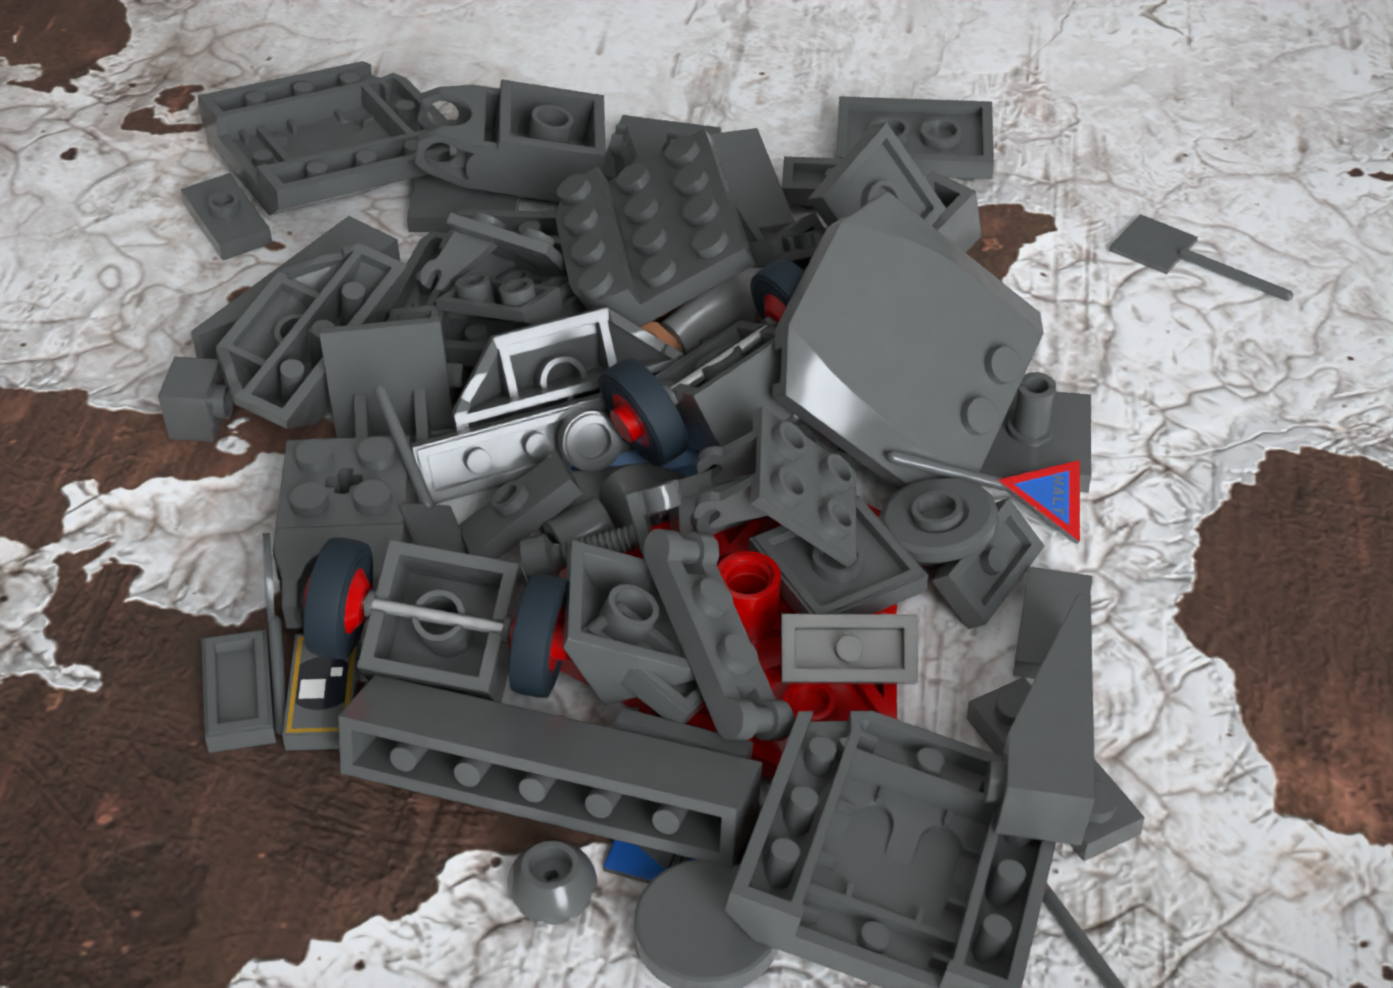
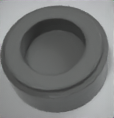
[557,408,622,472]

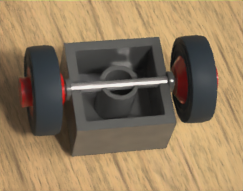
[599,259,804,467]
[303,537,570,703]

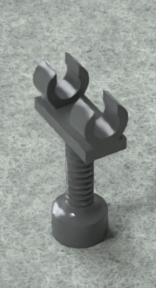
[519,479,684,582]

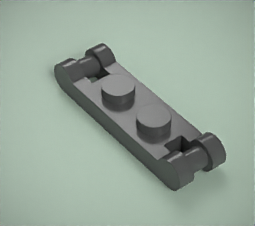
[643,529,794,741]

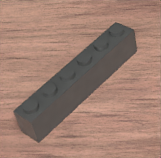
[338,674,762,868]

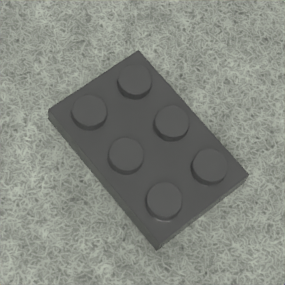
[836,96,994,180]

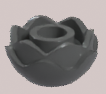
[507,840,598,925]

